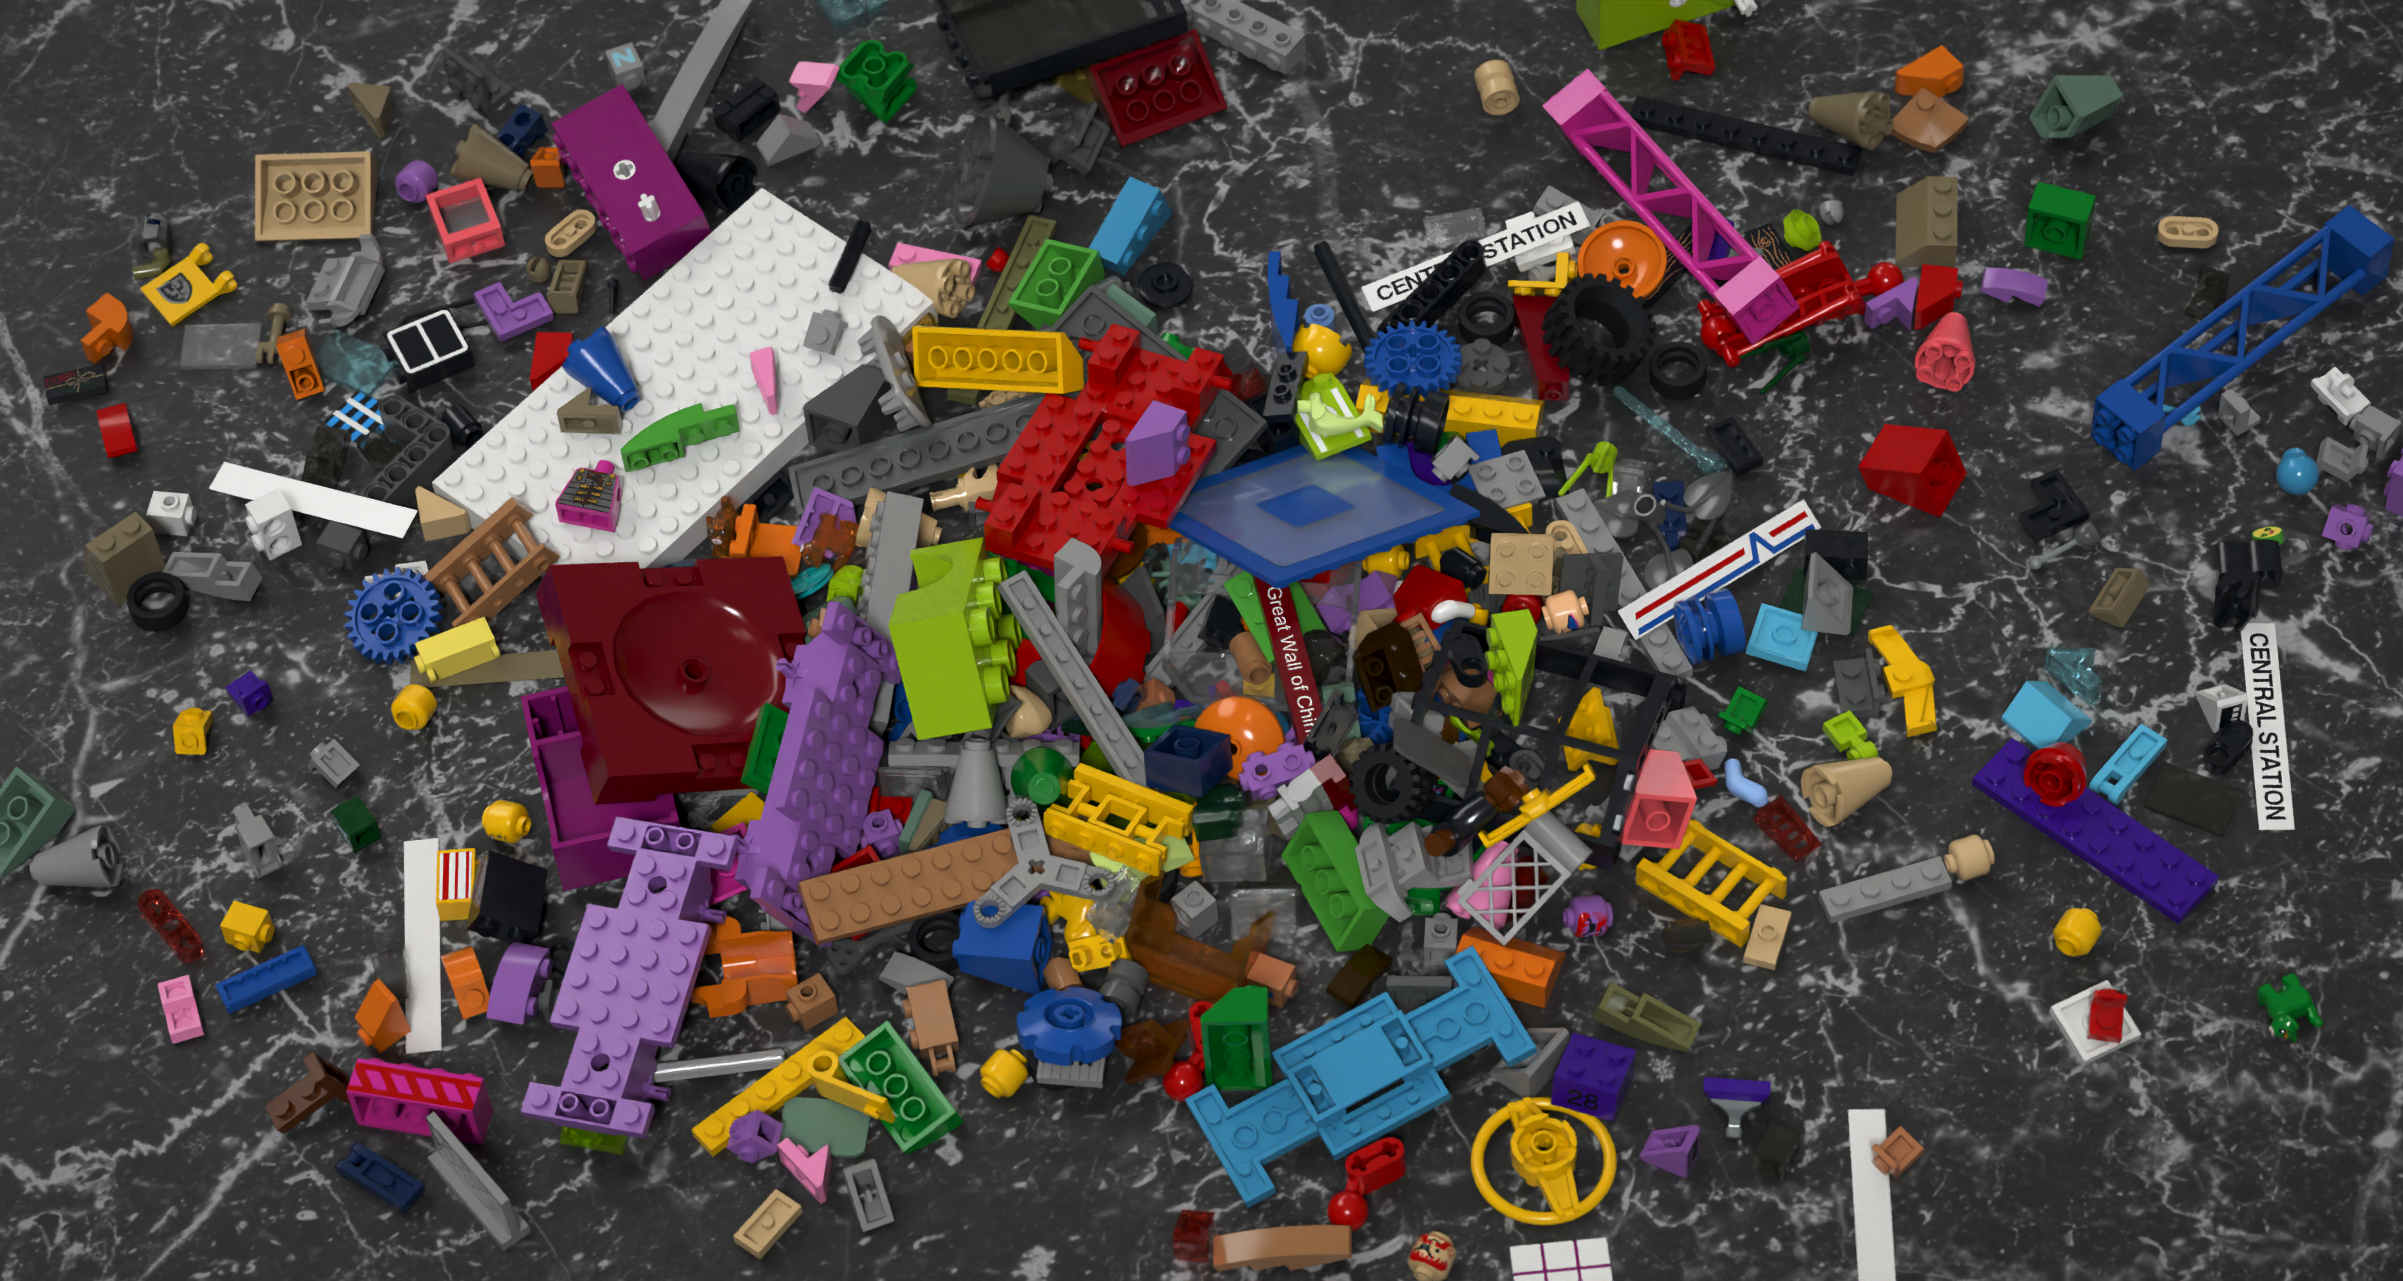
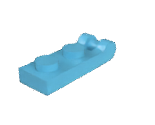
[2089,724,2168,805]

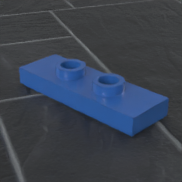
[215,945,318,1014]

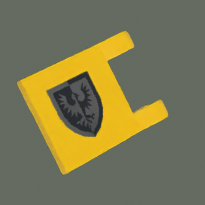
[140,243,238,327]

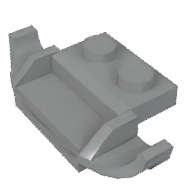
[306,234,385,329]
[1355,821,1433,923]

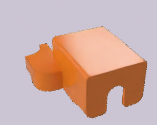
[691,916,799,1018]

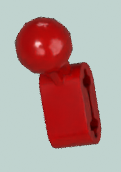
[1162,1001,1213,1102]
[1327,1137,1406,1232]

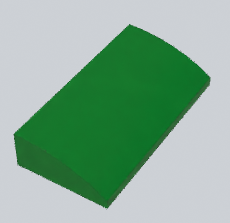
[838,1020,964,1154]

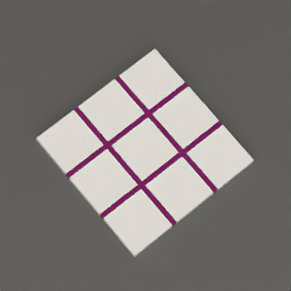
[1510,1237,1613,1281]

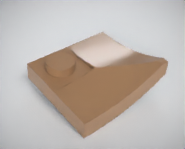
[1891,87,1969,153]

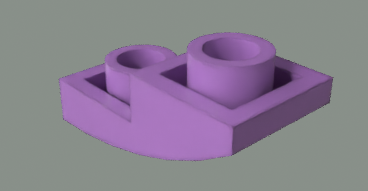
[1980,268,2048,307]

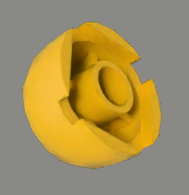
[1293,323,1353,379]

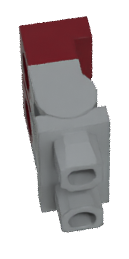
[1267,754,1359,840]

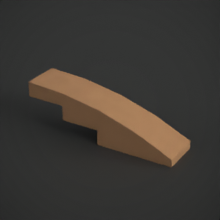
[1213,1225,1352,1272]

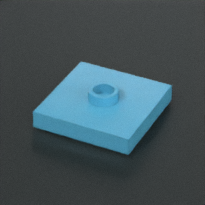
[1745,603,1818,672]

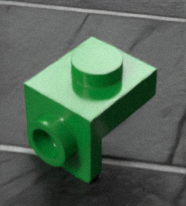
[1718,686,1768,736]

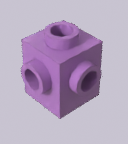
[2322,503,2374,551]
[859,809,903,861]
[727,1110,783,1163]

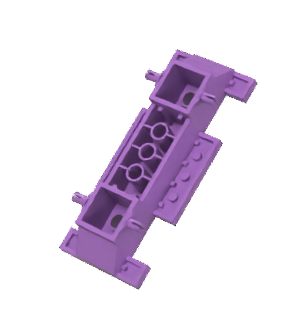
[732,602,901,947]
[520,817,739,1139]

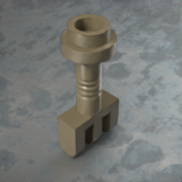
[256,303,292,365]

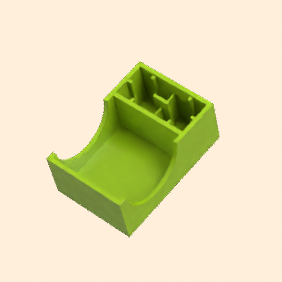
[888,537,1023,740]

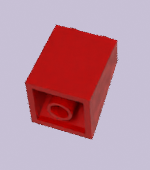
[1858,424,1967,517]

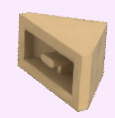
[415,486,472,541]

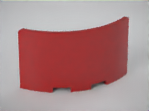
[1089,576,1151,700]

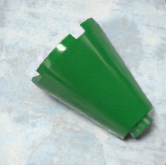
[1010,747,1074,811]

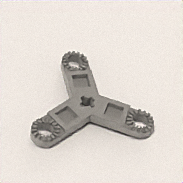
[973,798,1116,928]

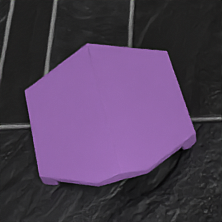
[791,486,858,559]

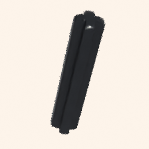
[828,220,872,294]

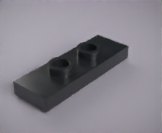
[1263,351,1309,423]

